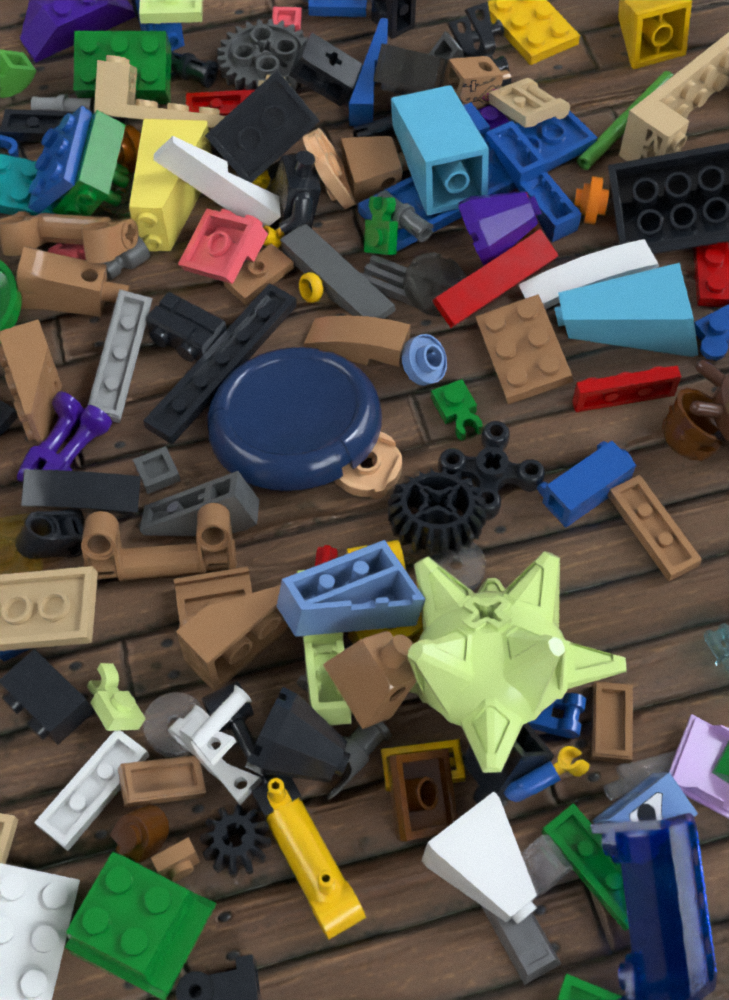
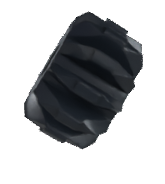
[200,804,271,878]

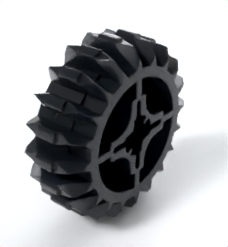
[388,467,487,558]

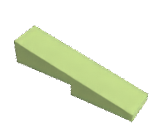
[297,570,352,725]

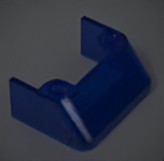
[591,813,717,1000]

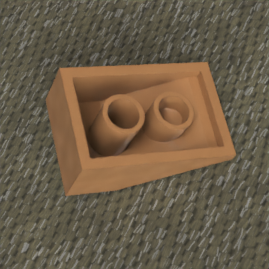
[176,585,289,691]

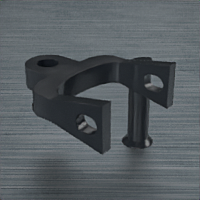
[447,2,509,72]

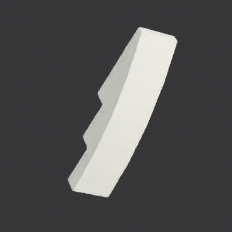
[518,239,659,310]

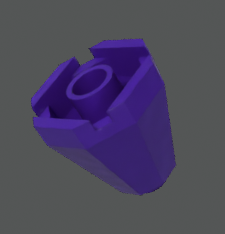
[458,191,542,266]

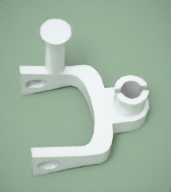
[168,685,262,805]

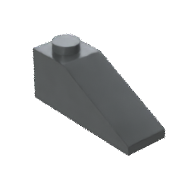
[140,471,260,536]

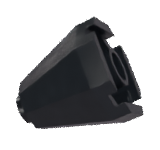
[245,687,351,782]

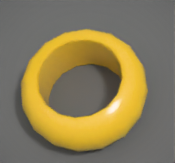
[298,272,323,303]

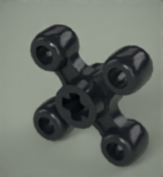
[438,421,545,520]

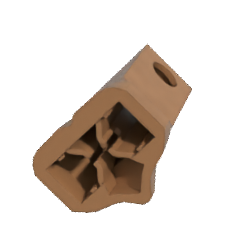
[17,246,130,317]

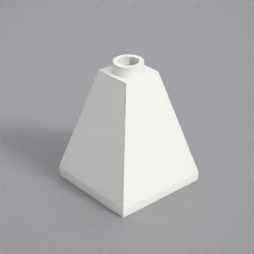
[422,792,537,924]

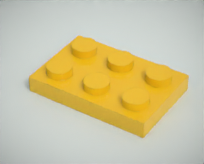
[488,0,580,65]

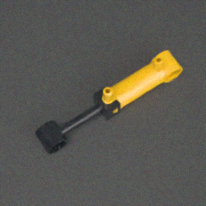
[201,680,366,940]

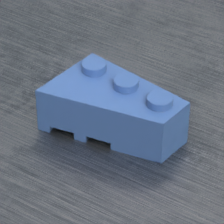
[276,540,425,637]

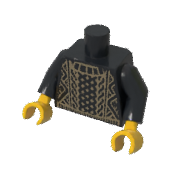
[252,151,321,248]

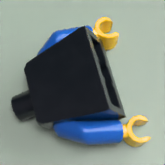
[464,723,589,804]

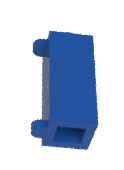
[537,441,636,528]

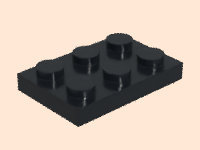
[205,70,320,183]

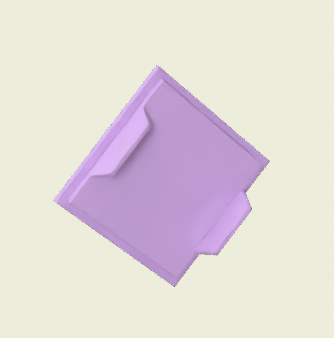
[669,714,729,819]

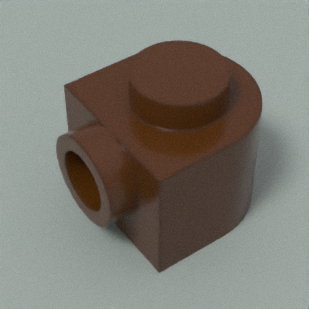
[110,804,169,863]

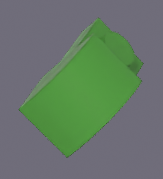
[0,49,36,98]

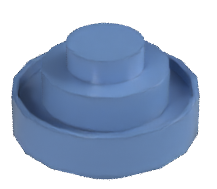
[402,334,447,386]

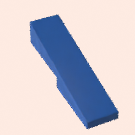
[349,18,388,126]
[485,121,582,243]

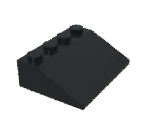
[608,143,729,255]

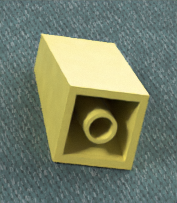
[129,119,212,252]

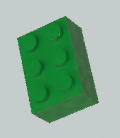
[73,31,171,104]

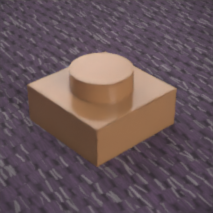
[151,837,200,881]

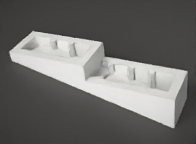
[154,136,281,227]

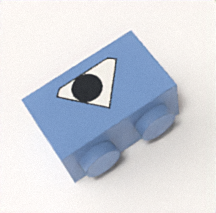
[592,772,698,865]

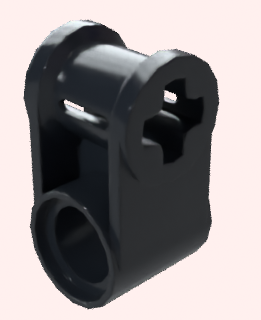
[15,509,84,559]

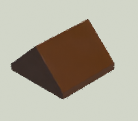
[386,748,458,842]

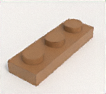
[608,475,702,582]

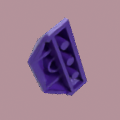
[20,0,136,63]

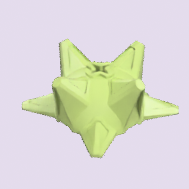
[408,551,627,773]

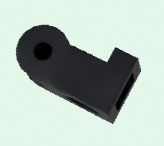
[176,954,261,1000]

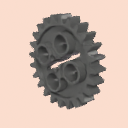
[217,18,308,91]

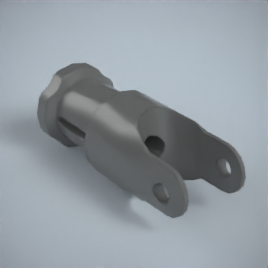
[326,722,392,799]

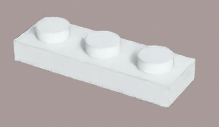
[34,730,149,851]

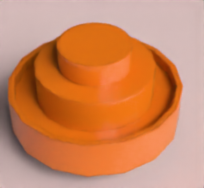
[117,124,141,173]
[574,176,609,225]

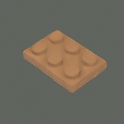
[475,294,573,405]

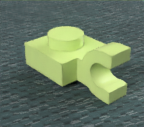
[87,663,146,731]

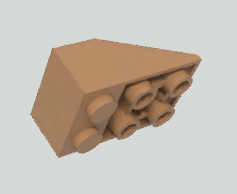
[0,319,62,446]

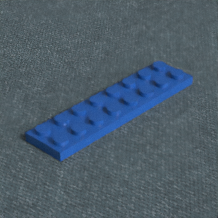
[358,111,598,251]

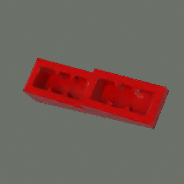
[432,229,559,328]

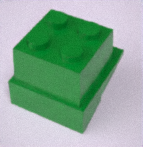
[64,851,216,1000]

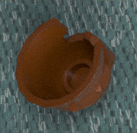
[662,388,723,461]

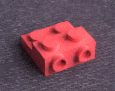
[178,208,268,284]

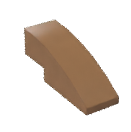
[303,315,411,367]

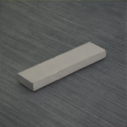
[88,289,153,423]

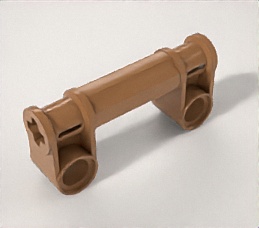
[0,211,139,263]
[81,503,237,581]

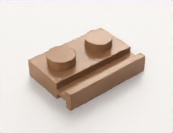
[174,566,252,624]

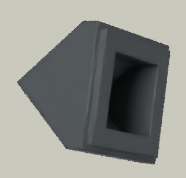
[428,31,464,74]

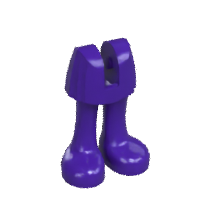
[17,391,112,483]

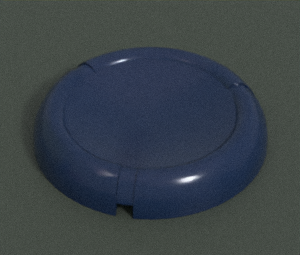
[208,347,382,491]

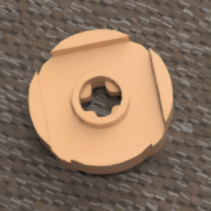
[334,432,402,499]

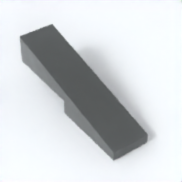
[280,224,396,319]

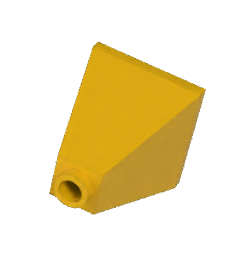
[618,0,692,70]

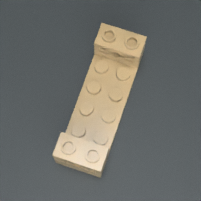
[619,32,729,161]
[94,55,291,129]

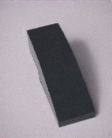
[21,469,141,515]

